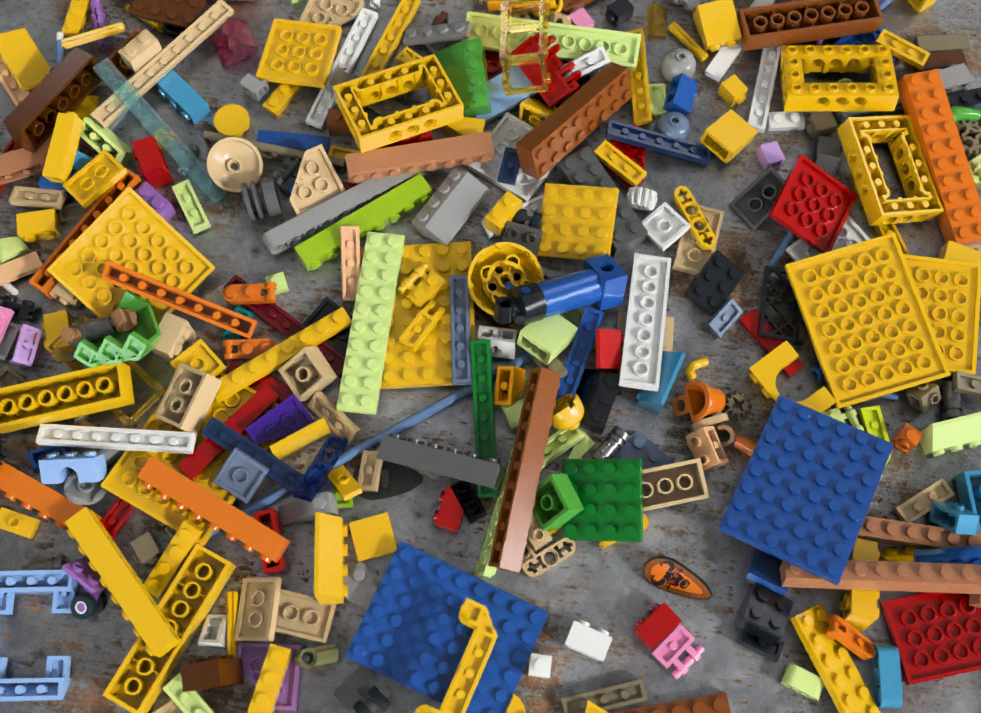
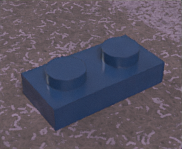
[497,147,520,186]

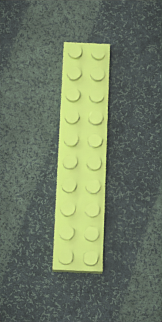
[462,11,642,70]
[336,232,405,415]

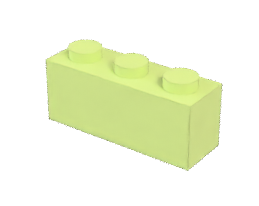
[81,117,133,167]

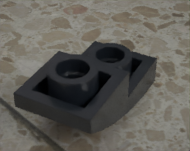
[450,480,487,524]

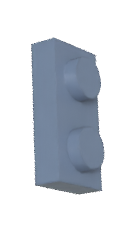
[705,298,744,338]

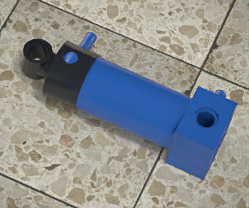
[494,253,628,326]

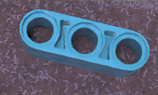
[872,645,903,708]

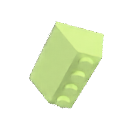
[919,412,981,457]

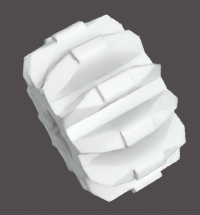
[626,186,657,211]

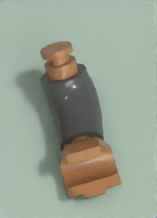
[61,308,138,347]

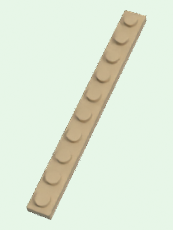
[90,0,234,129]

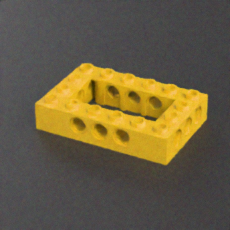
[779,45,899,111]
[333,54,464,153]
[837,115,944,226]

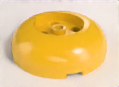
[467,242,544,316]

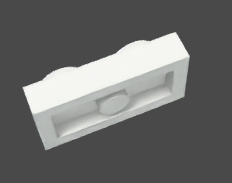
[767,111,805,131]

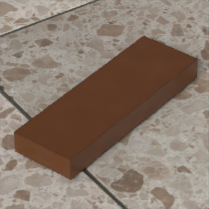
[913,49,967,73]

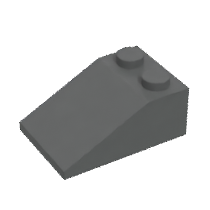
[730,166,785,230]

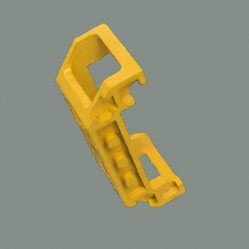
[414,598,498,713]

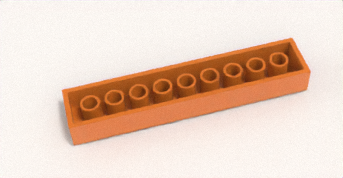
[897,69,981,246]

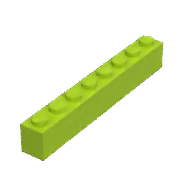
[294,173,433,272]

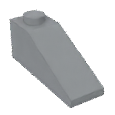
[278,491,339,527]

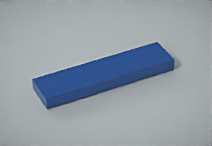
[257,130,330,156]

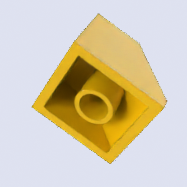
[519,97,557,128]

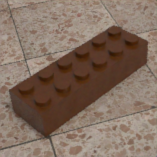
[3,47,103,154]

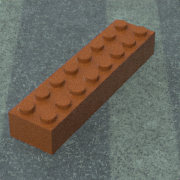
[737,0,884,51]
[515,62,632,180]

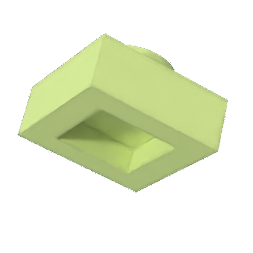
[265,272,289,295]

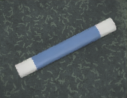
[56,32,64,65]

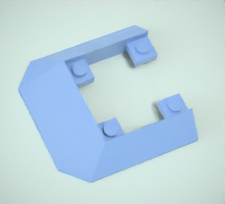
[0,570,80,701]

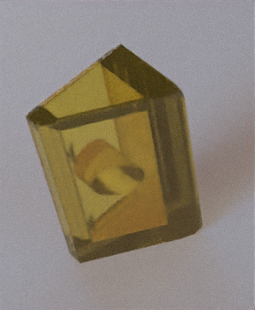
[645,2,668,39]

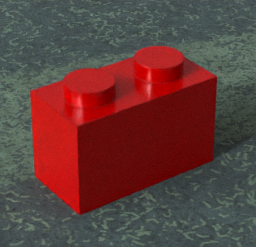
[633,602,682,651]

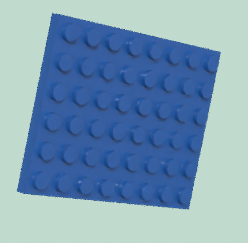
[718,395,894,585]
[345,541,549,713]

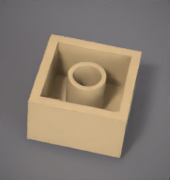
[152,312,196,362]
[278,346,338,402]

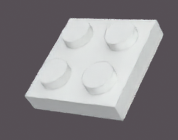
[642,202,691,252]

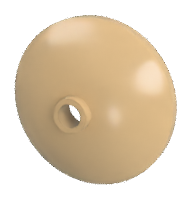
[207,137,263,193]

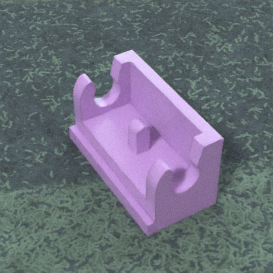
[9,324,42,369]

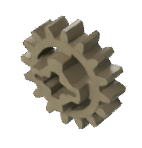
[956,120,981,158]

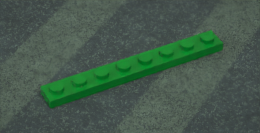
[470,339,499,498]

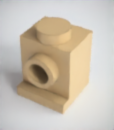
[49,282,82,309]

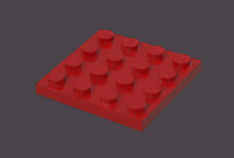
[768,154,858,254]

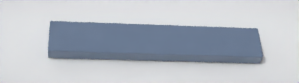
[450,275,472,386]

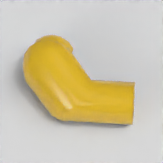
[684,357,709,381]

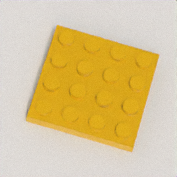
[256,18,342,89]
[537,183,619,261]

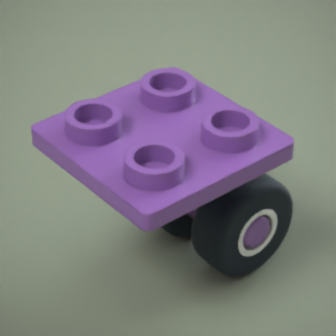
[61,557,107,620]

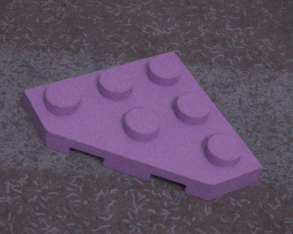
[237,642,302,711]

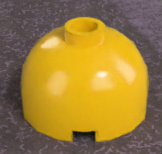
[551,393,584,430]

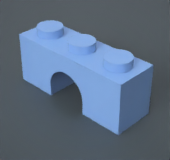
[39,451,107,484]

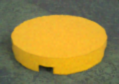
[214,104,251,137]

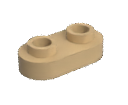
[690,411,730,432]

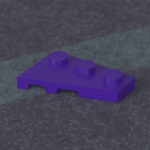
[244,394,314,445]

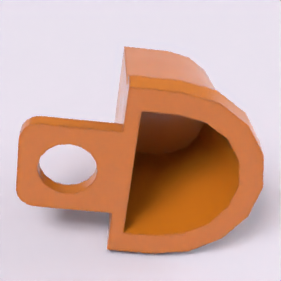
[673,380,726,421]

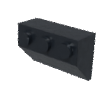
[576,369,620,435]

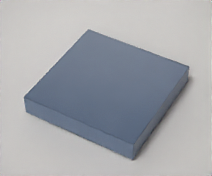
[213,447,270,504]

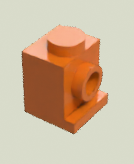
[890,422,924,454]

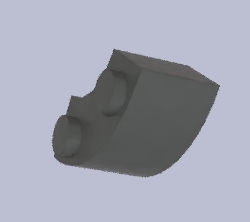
[812,136,843,176]

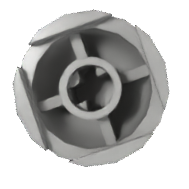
[660,48,696,83]

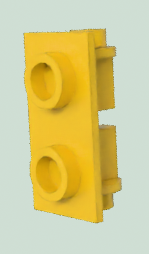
[880,547,918,562]

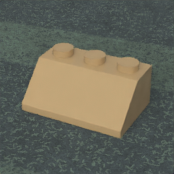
[154,362,222,435]

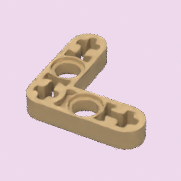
[521,537,576,578]

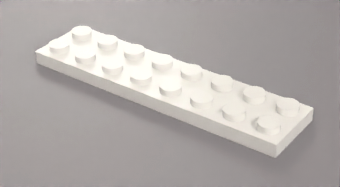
[619,253,671,392]

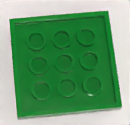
[562,459,643,542]

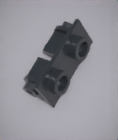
[0,294,42,321]

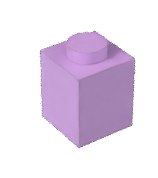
[756,141,785,171]

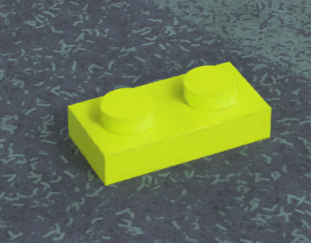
[858,405,890,442]

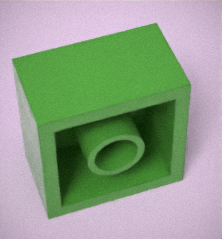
[533,474,584,531]

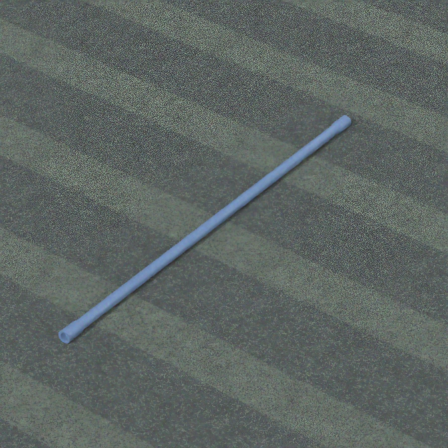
[193,352,532,548]

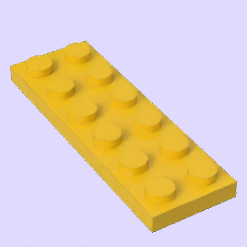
[790,603,880,713]

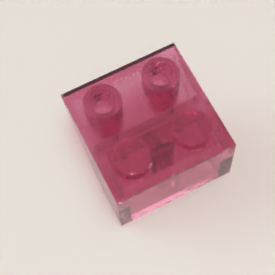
[212,17,259,68]

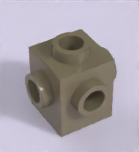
[906,382,942,412]

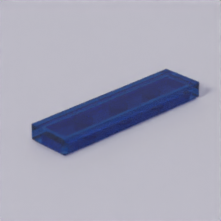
[292,434,348,502]

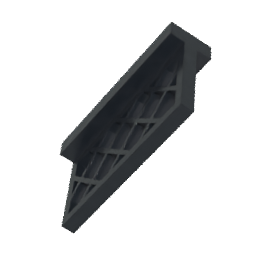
[757,266,807,346]

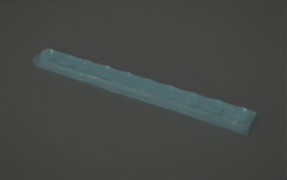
[93,58,229,206]

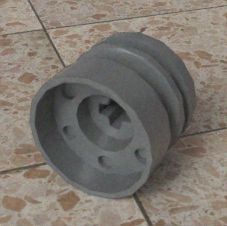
[241,176,283,221]

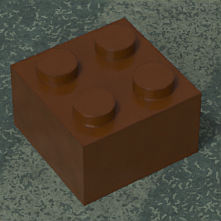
[181,655,244,692]

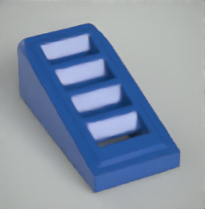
[27,446,72,473]

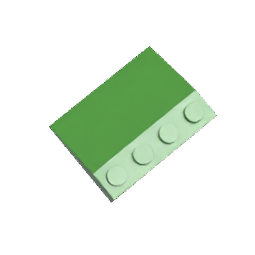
[434,38,492,117]

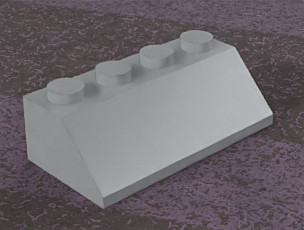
[412,167,489,246]

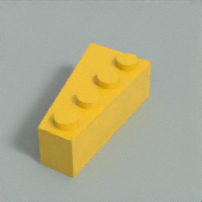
[839,538,880,633]

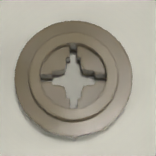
[722,390,753,421]

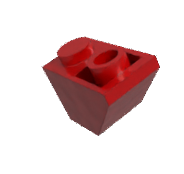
[432,486,464,534]

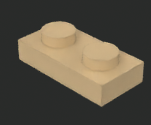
[358,450,383,492]

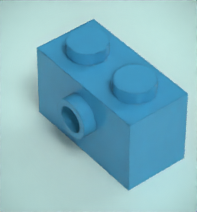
[929,501,980,535]

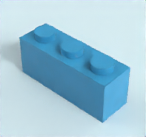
[156,69,211,125]

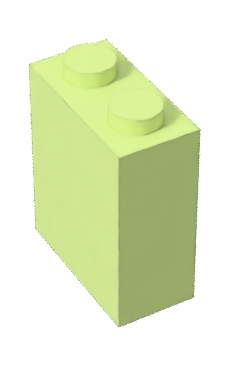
[516,314,578,365]

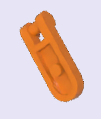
[222,282,276,305]
[222,338,277,359]
[826,614,875,660]

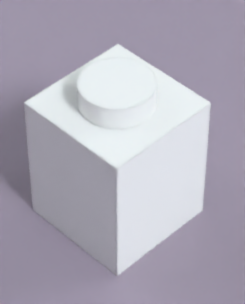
[527,653,552,679]

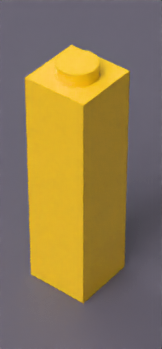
[42,111,84,184]

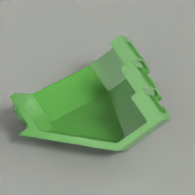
[73,290,161,368]

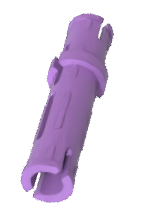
[90,0,110,50]

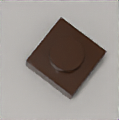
[432,11,448,25]

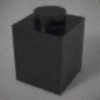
[606,0,634,28]

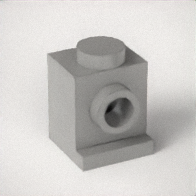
[239,73,270,103]

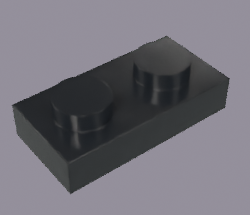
[738,630,785,663]

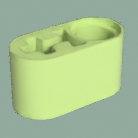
[781,663,824,701]

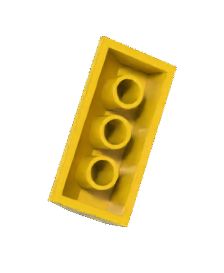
[314,512,348,605]

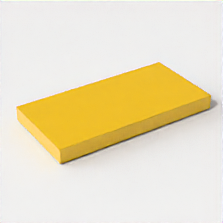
[0,28,51,91]

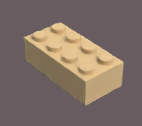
[642,458,710,512]

